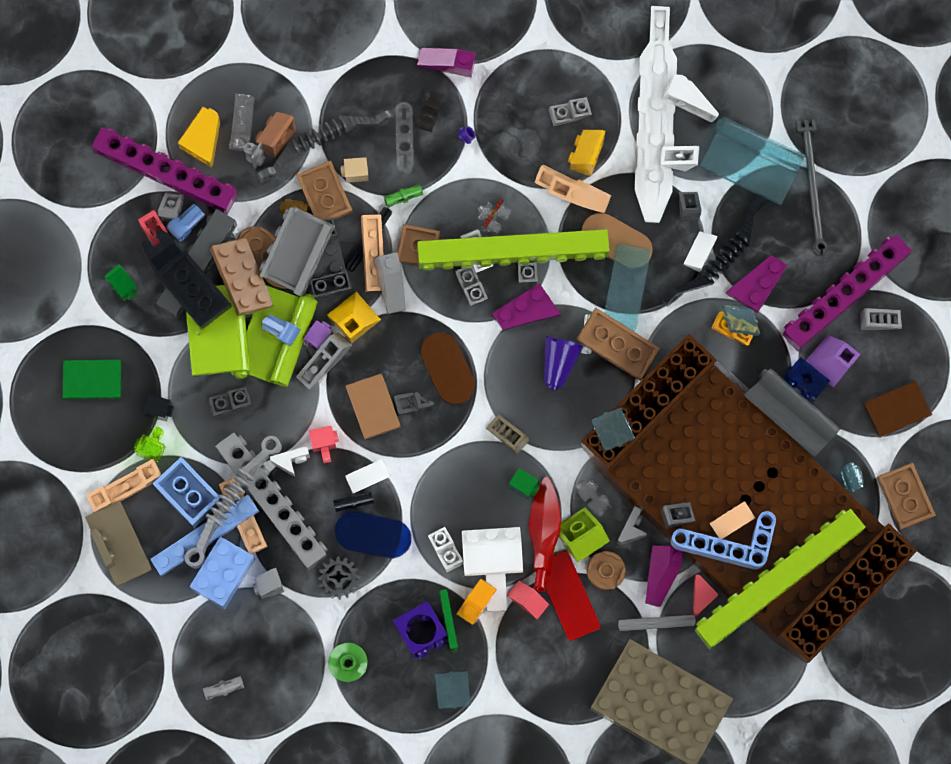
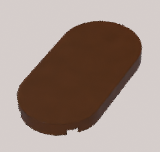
[421,332,475,405]

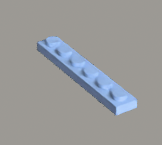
[150,495,259,576]

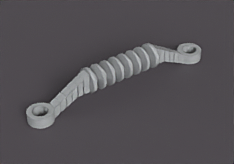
[185,436,282,569]

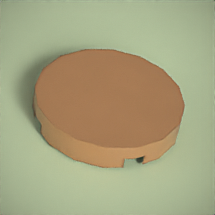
[587,551,626,591]

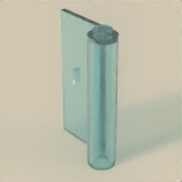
[699,117,806,205]

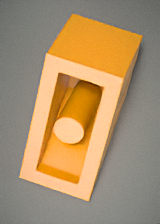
[457,579,497,625]

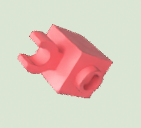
[309,426,339,463]

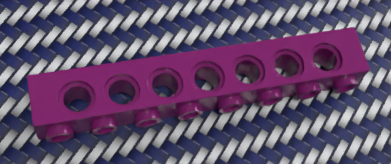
[91,128,238,215]
[782,234,912,352]

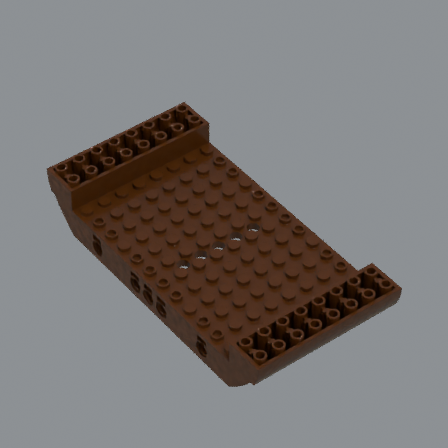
[581,334,918,663]

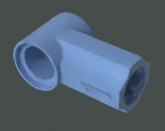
[166,204,205,242]
[262,314,300,346]

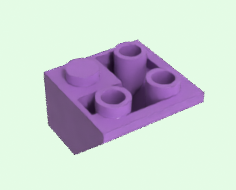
[804,335,860,388]

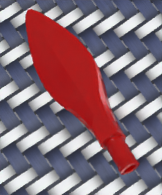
[529,476,561,592]

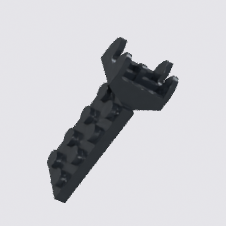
[142,230,232,330]

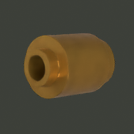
[280,199,308,215]

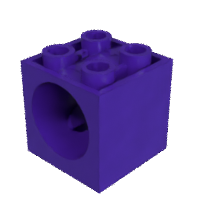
[393,601,448,660]

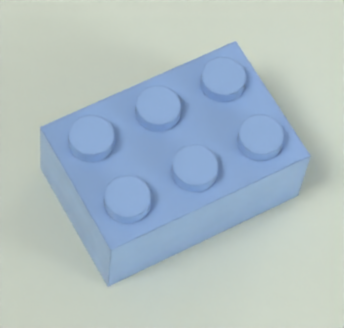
[153,457,223,529]
[190,537,256,609]

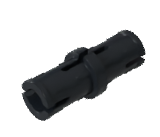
[333,492,374,512]

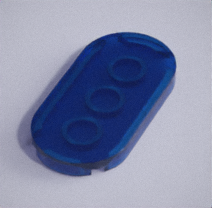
[335,512,412,559]

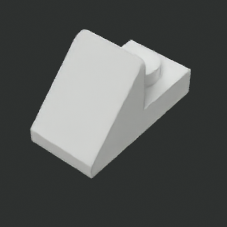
[270,446,310,477]

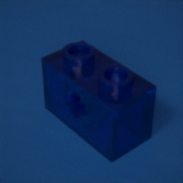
[784,357,830,402]

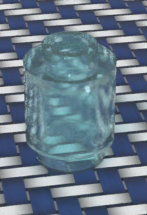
[840,462,865,492]

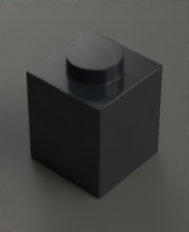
[143,394,174,422]

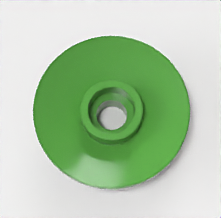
[328,643,368,682]

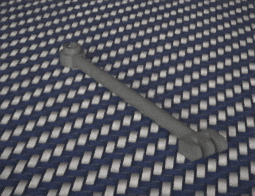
[796,119,828,257]

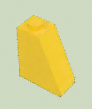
[178,107,220,168]

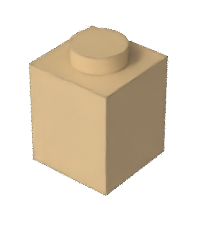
[341,157,369,183]

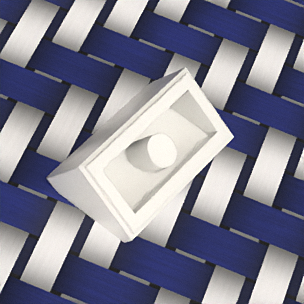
[683,231,717,272]

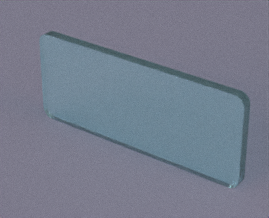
[604,244,651,331]

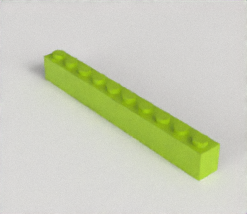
[417,229,609,271]
[695,509,865,650]

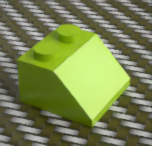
[559,507,610,562]

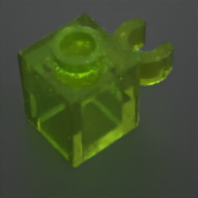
[134,426,166,465]

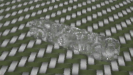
[395,102,414,174]

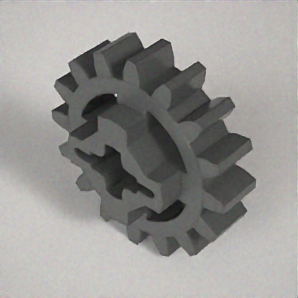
[318,556,360,600]

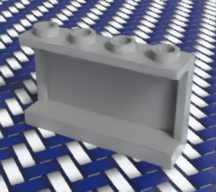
[259,206,335,296]

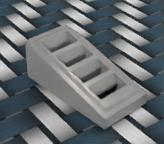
[860,308,902,330]

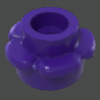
[458,126,476,144]

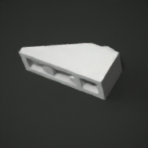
[662,74,719,123]

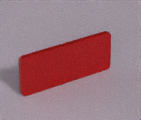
[546,551,600,641]

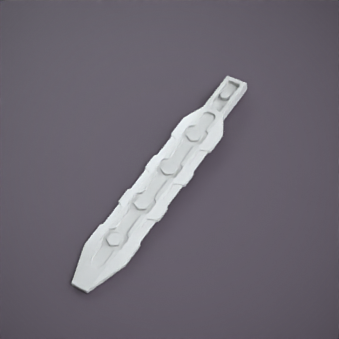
[635,6,677,223]

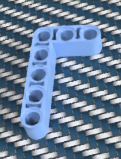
[671,511,776,570]

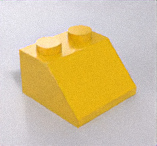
[568,130,605,177]

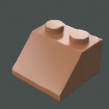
[255,112,297,159]

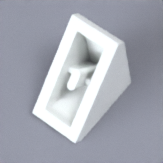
[660,146,699,171]

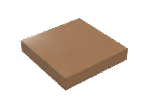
[397,224,440,266]

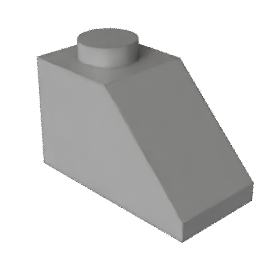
[253,568,284,599]

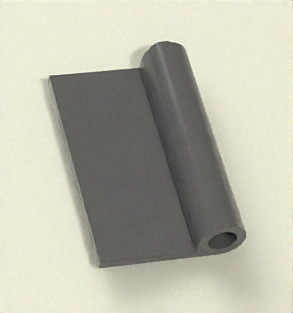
[744,368,841,457]

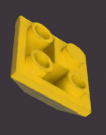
[327,291,381,344]

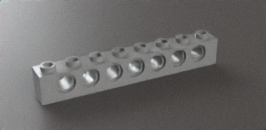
[215,432,327,571]

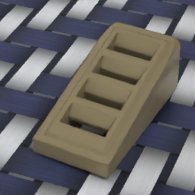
[486,414,529,454]

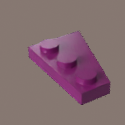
[725,255,787,313]
[492,284,561,331]

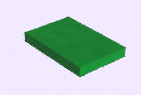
[63,360,122,399]
[439,589,458,653]

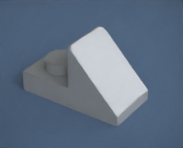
[158,192,184,222]
[617,506,647,545]

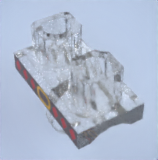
[478,198,511,235]

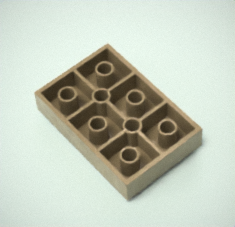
[590,639,733,764]

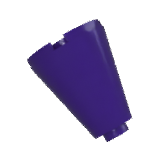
[544,336,583,390]

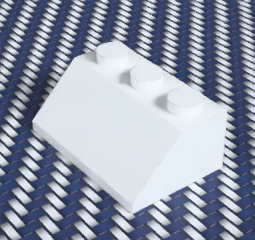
[462,527,523,576]

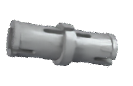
[203,676,244,700]

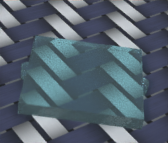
[722,305,760,336]
[591,408,635,451]
[435,671,471,710]

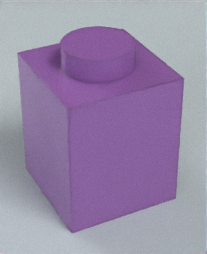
[304,320,333,351]

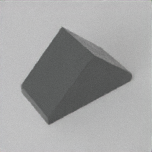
[679,192,702,221]
[661,502,695,529]

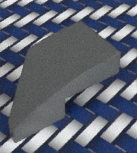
[393,392,434,416]

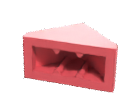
[138,210,169,246]
[693,575,718,616]
[507,580,549,620]

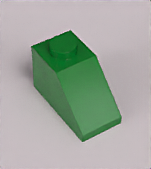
[104,264,139,302]

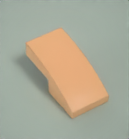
[710,502,755,539]

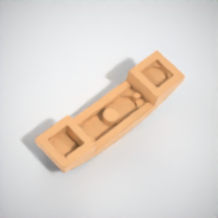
[86,459,161,512]

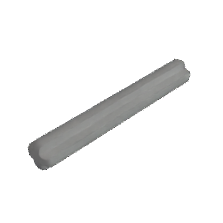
[618,615,696,631]

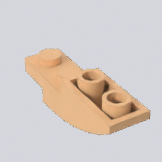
[534,165,611,213]

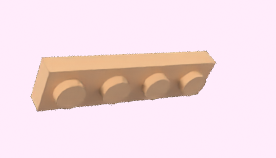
[361,215,384,292]
[219,478,268,555]

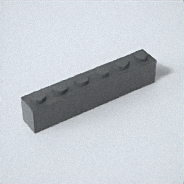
[156,209,237,320]

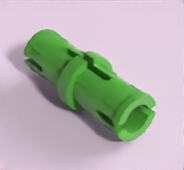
[384,184,423,208]

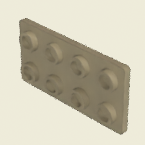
[85,501,152,586]

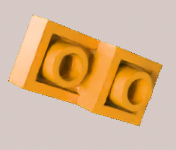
[711,311,756,346]

